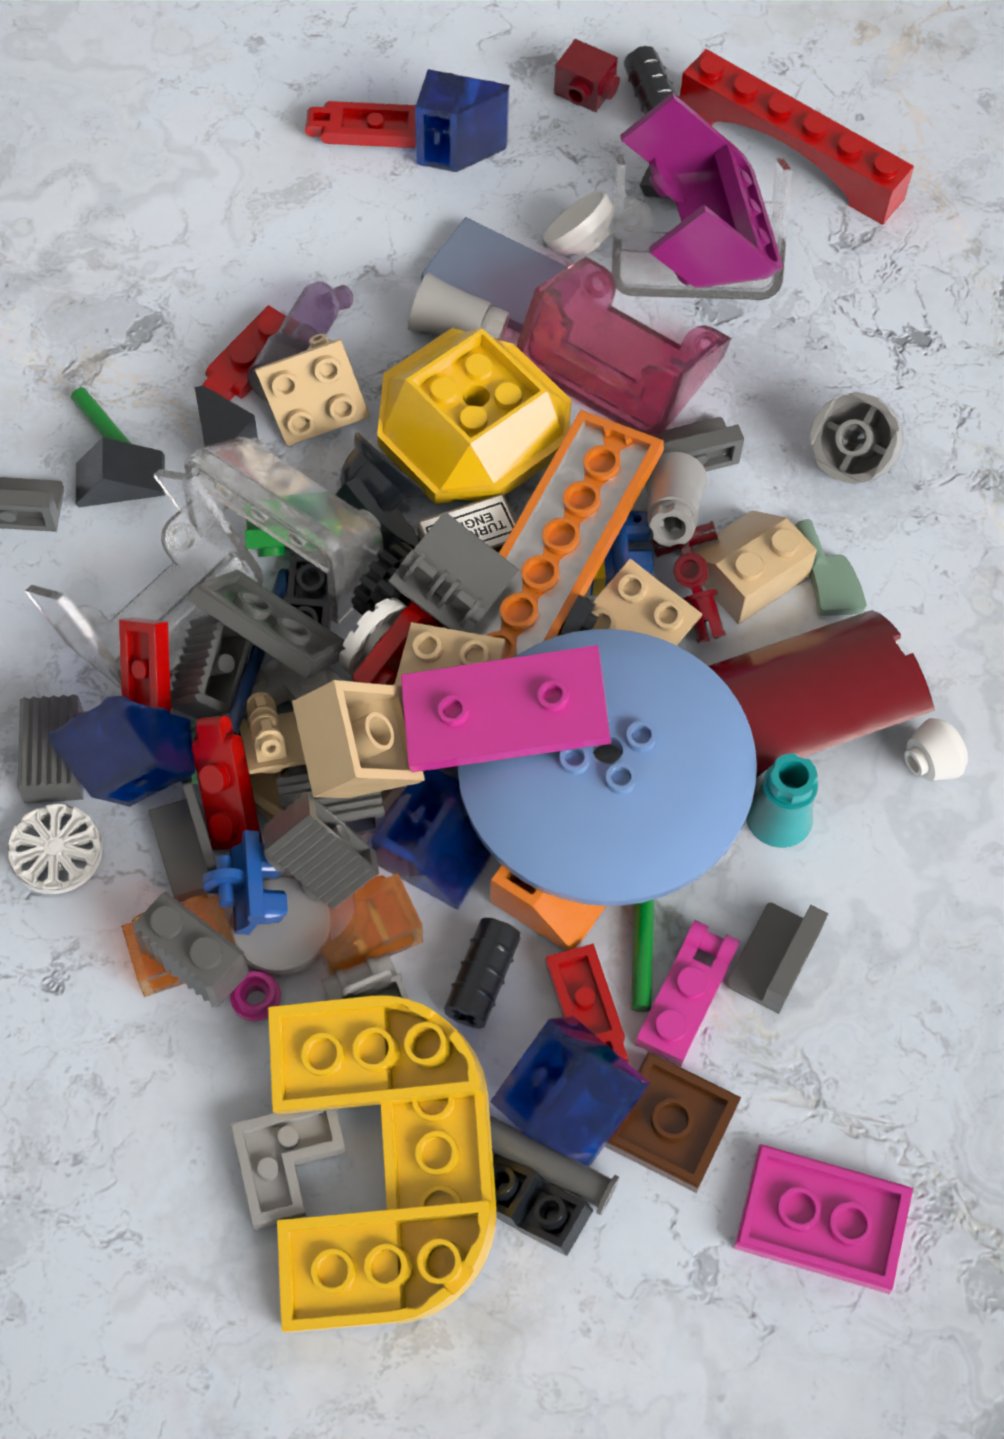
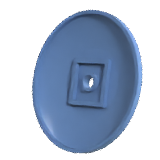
[458,629,757,906]

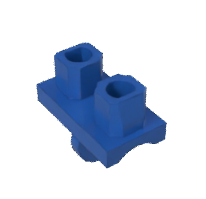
[203,830,288,935]

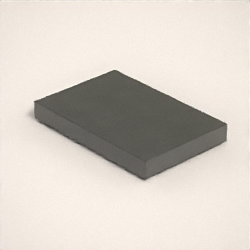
[188,569,346,679]

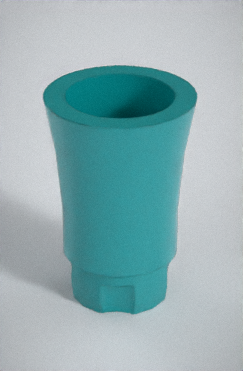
[746,753,818,848]

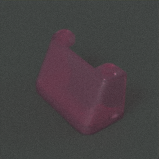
[517,257,732,437]

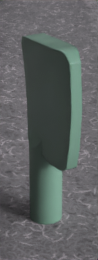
[795,519,867,616]

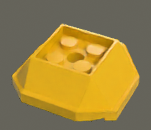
[377,328,572,504]

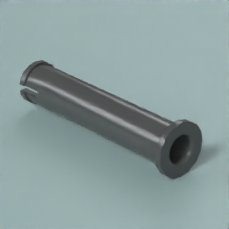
[490,1115,620,1215]

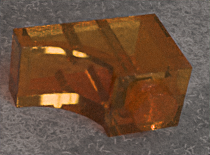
[321,873,423,976]

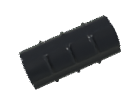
[624,46,679,114]
[444,917,521,1029]

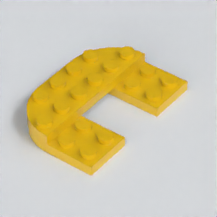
[268,995,496,1333]

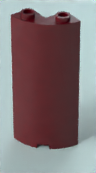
[708,610,935,774]

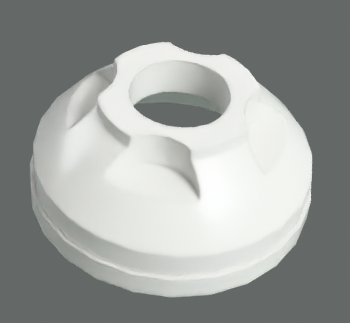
[543,190,613,256]

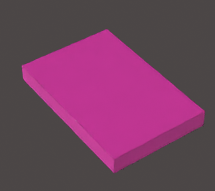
[733,1144,913,1294]

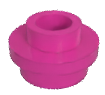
[230,971,281,1022]

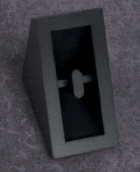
[195,386,258,486]
[76,437,165,508]

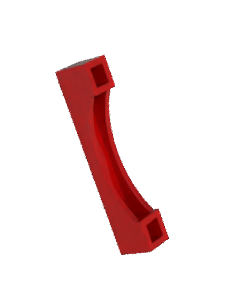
[679,49,914,225]

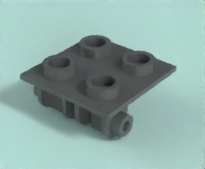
[388,511,519,633]

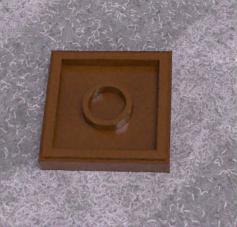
[602,1051,741,1193]

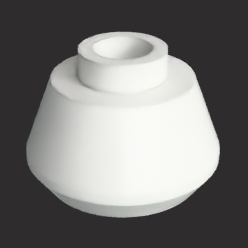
[904,718,968,781]

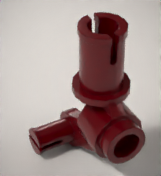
[651,521,726,644]

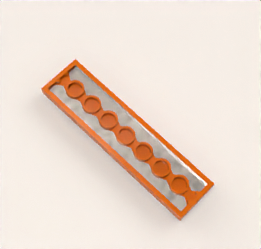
[471,410,664,659]

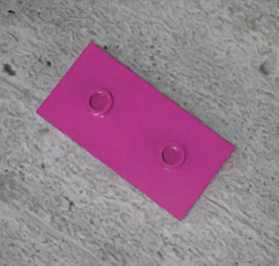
[401,645,611,772]

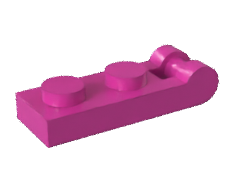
[635,920,741,1067]

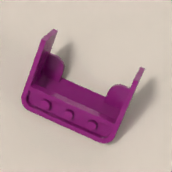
[620,93,783,289]

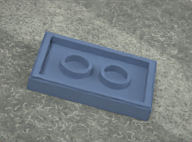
[421,217,575,338]

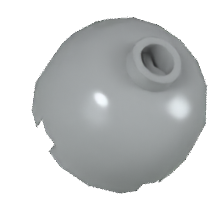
[809,392,904,484]

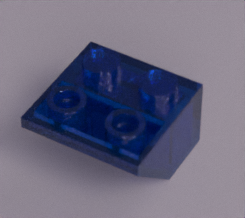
[415,69,510,172]
[49,696,195,807]
[371,769,492,910]
[490,1016,651,1166]

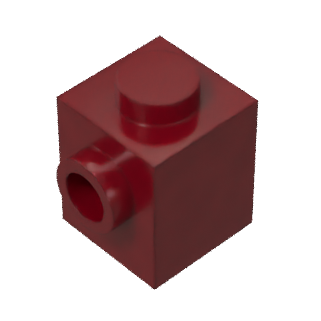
[554,38,620,113]

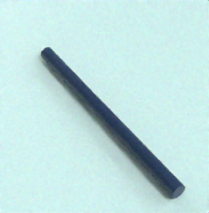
[228,569,289,735]

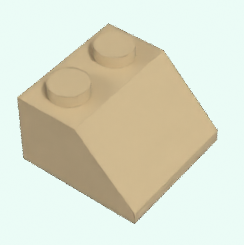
[693,510,817,625]
[292,680,425,798]

